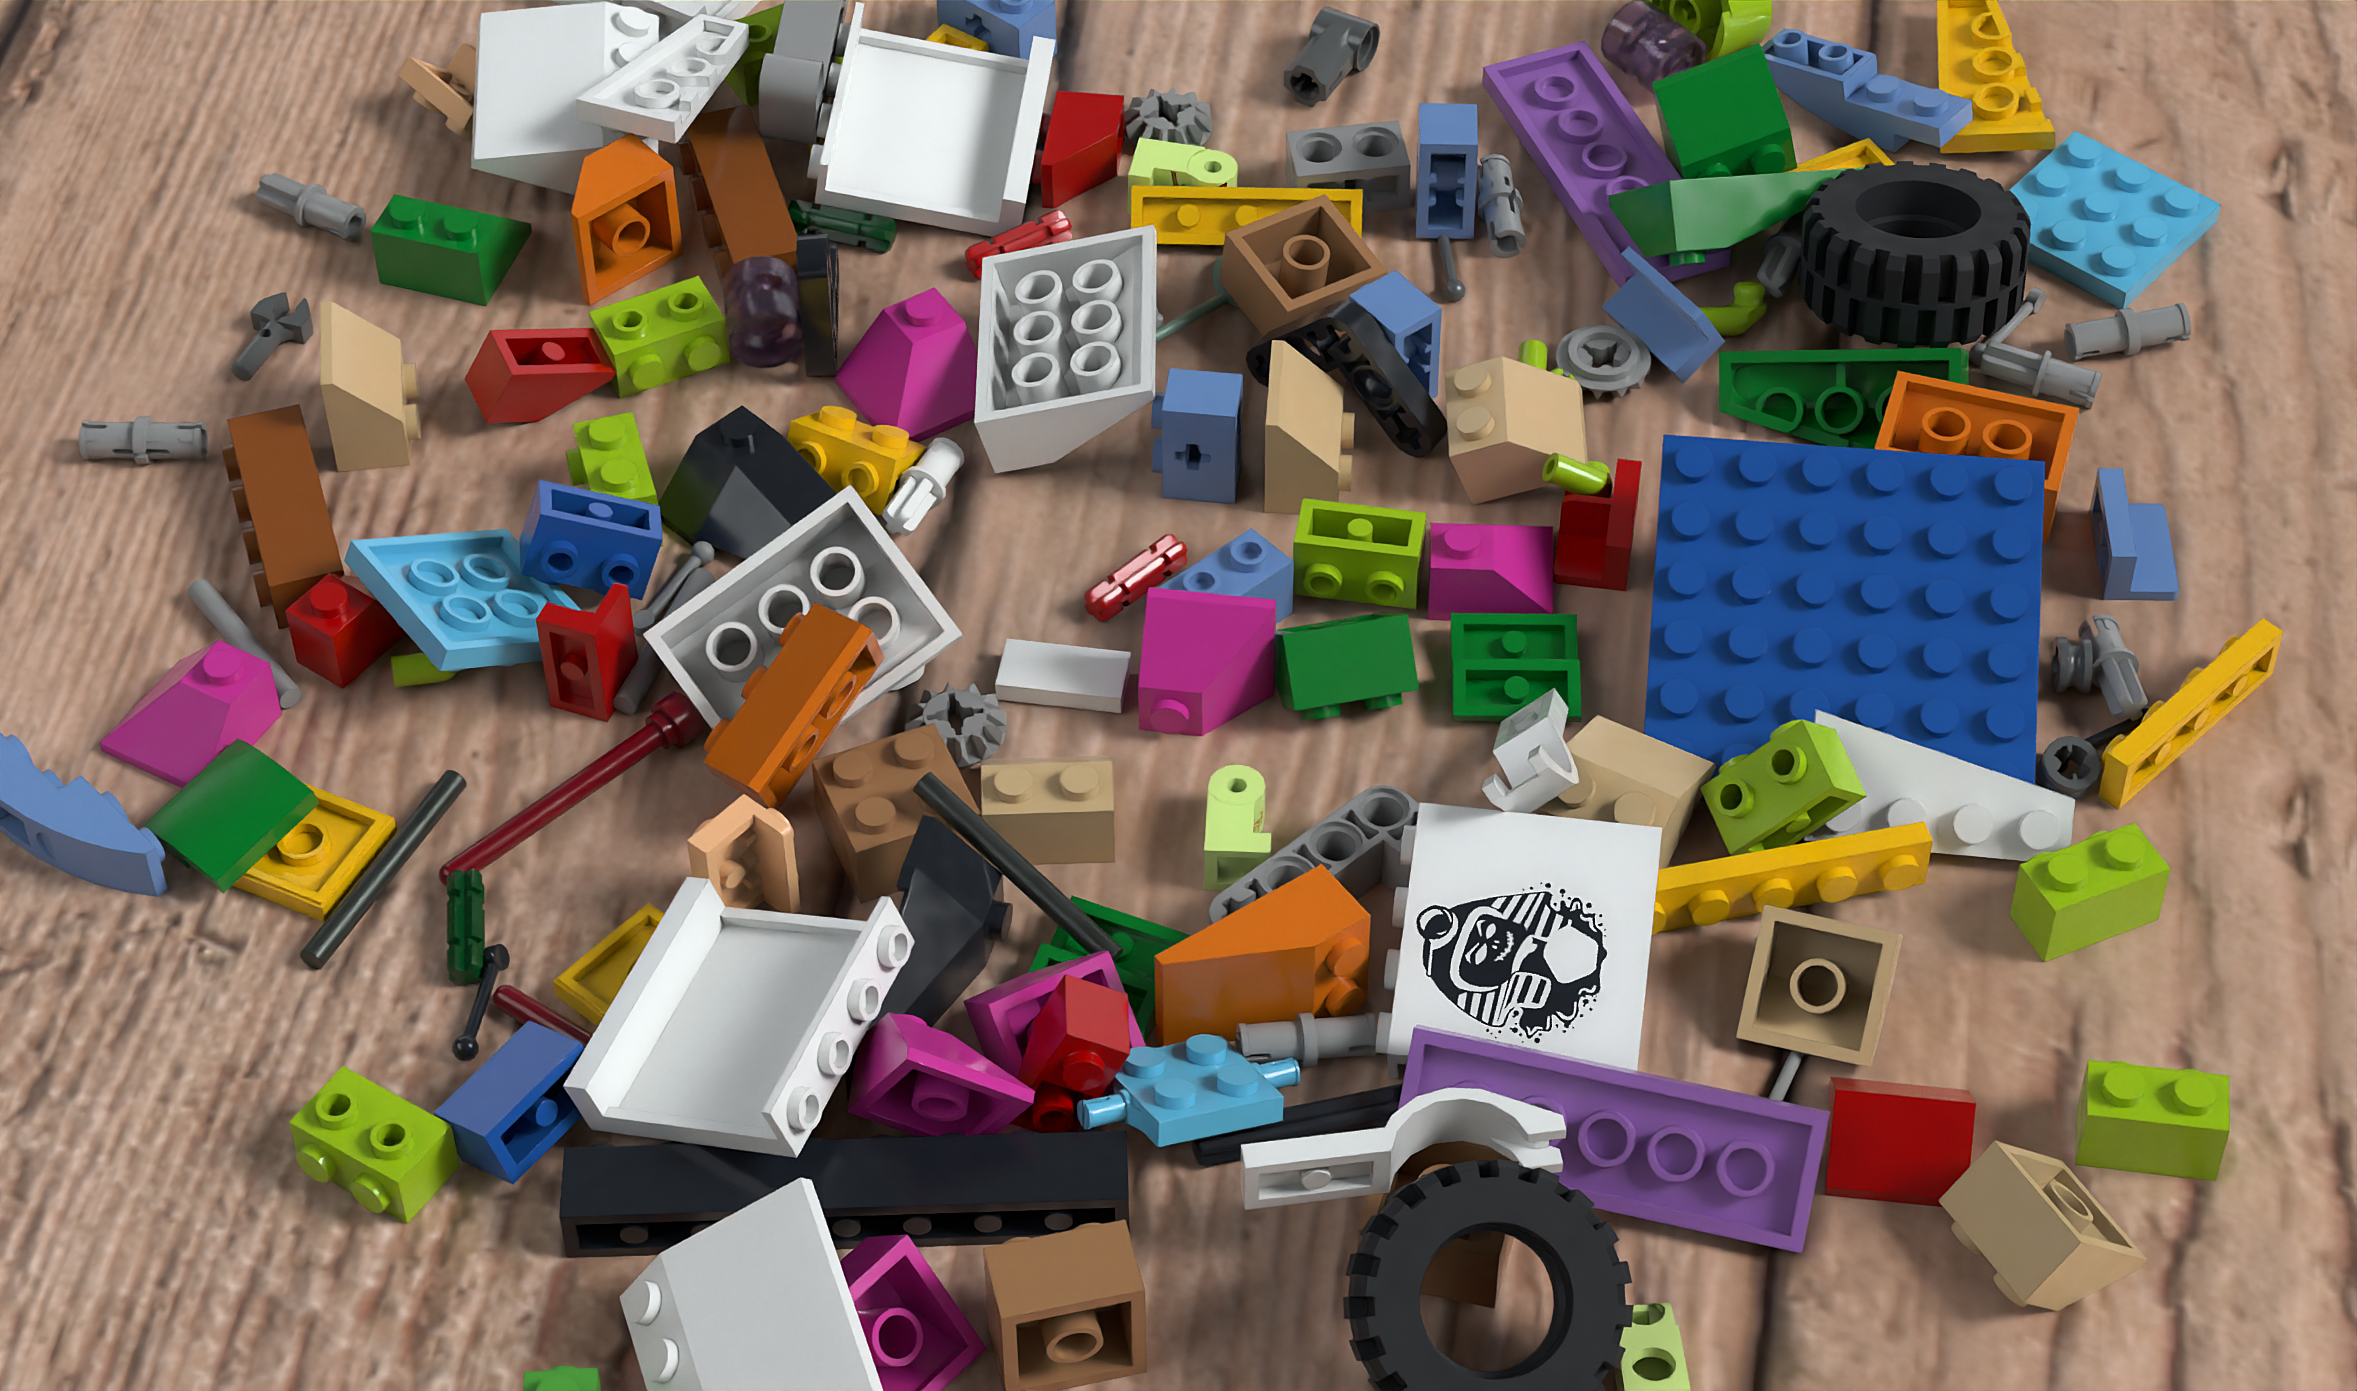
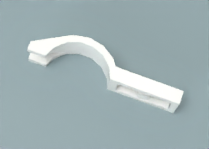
[1482,688,1579,814]
[1241,1087,1566,1210]

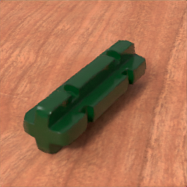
[788,199,897,252]
[447,868,485,986]

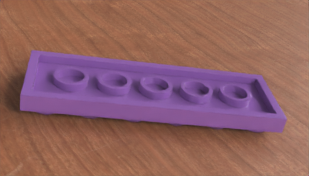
[1482,41,1731,288]
[1398,1024,1830,1253]

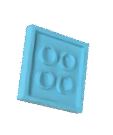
[2009,131,2221,309]
[344,529,581,672]

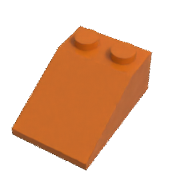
[1154,864,1371,1047]

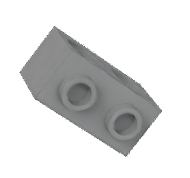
[1285,121,1411,213]

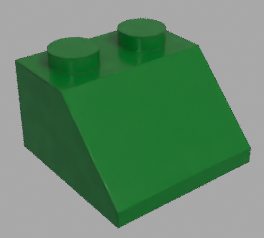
[1651,43,1798,179]
[370,194,532,306]
[1275,612,1419,720]

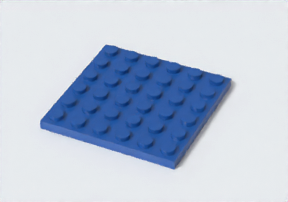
[1643,434,2045,802]

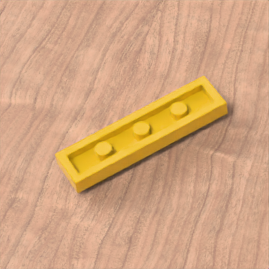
[1131,185,1363,246]
[2098,618,2284,810]

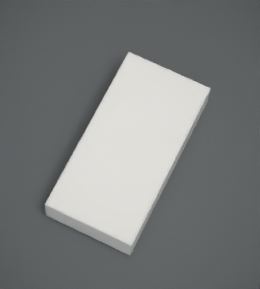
[995,639,1131,713]

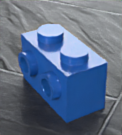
[519,480,663,600]
[433,1021,584,1184]

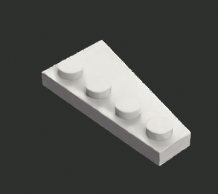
[576,14,749,144]
[1803,709,2075,861]

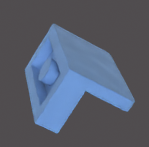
[1602,246,1725,383]
[2089,468,2179,601]

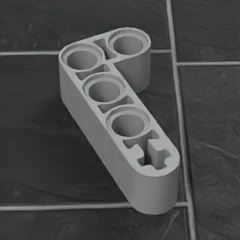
[759,0,849,145]
[1209,785,1419,926]

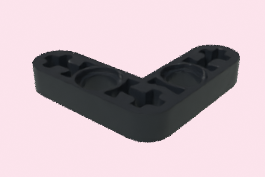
[796,234,839,377]
[1246,300,1448,458]

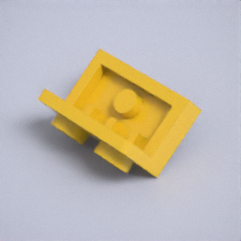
[787,406,927,515]

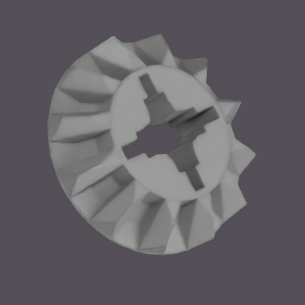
[1124,87,1213,147]
[1555,325,1651,400]
[904,682,1007,767]

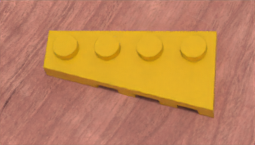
[1937,0,2055,154]

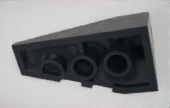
[658,405,837,560]
[845,815,1013,1101]

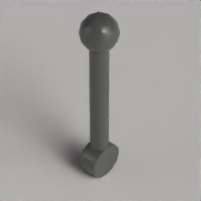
[1436,235,1466,302]

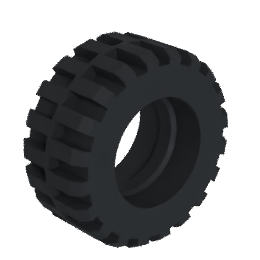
[1798,161,2031,349]
[1343,1159,1634,1391]

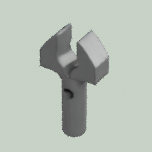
[231,292,313,381]

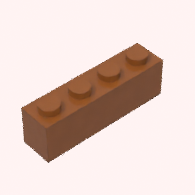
[676,104,799,307]
[221,404,345,629]

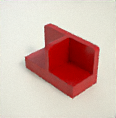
[1553,459,1642,591]
[536,582,638,722]

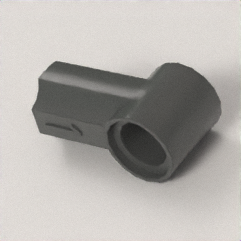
[1284,7,1380,107]

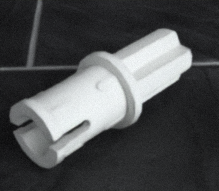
[882,437,964,536]

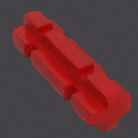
[965,210,1072,279]
[1084,534,1188,622]

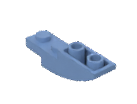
[1762,28,1973,153]
[0,732,168,897]

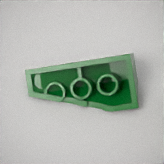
[1608,167,1865,267]
[1719,348,1969,449]

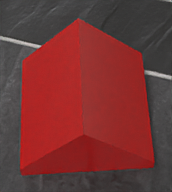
[1825,1076,1976,1207]

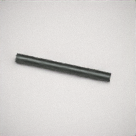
[300,770,467,970]
[913,772,1124,962]

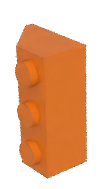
[1875,371,2079,543]
[703,602,885,811]

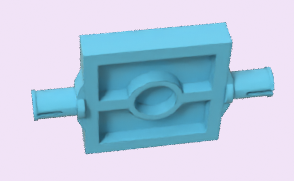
[1077,1034,1301,1147]

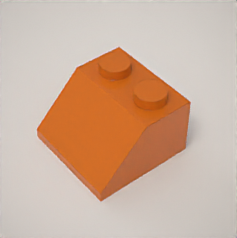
[571,133,683,306]

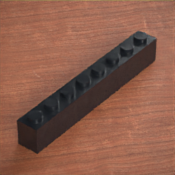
[559,1128,1130,1258]

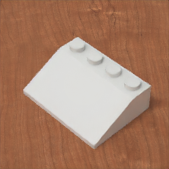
[471,1,659,195]
[974,225,1157,473]
[643,484,963,730]
[619,1177,883,1391]

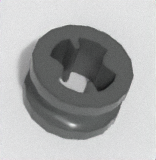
[2051,637,2093,694]
[2036,736,2101,800]

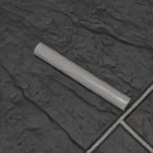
[613,567,715,715]
[188,579,302,709]

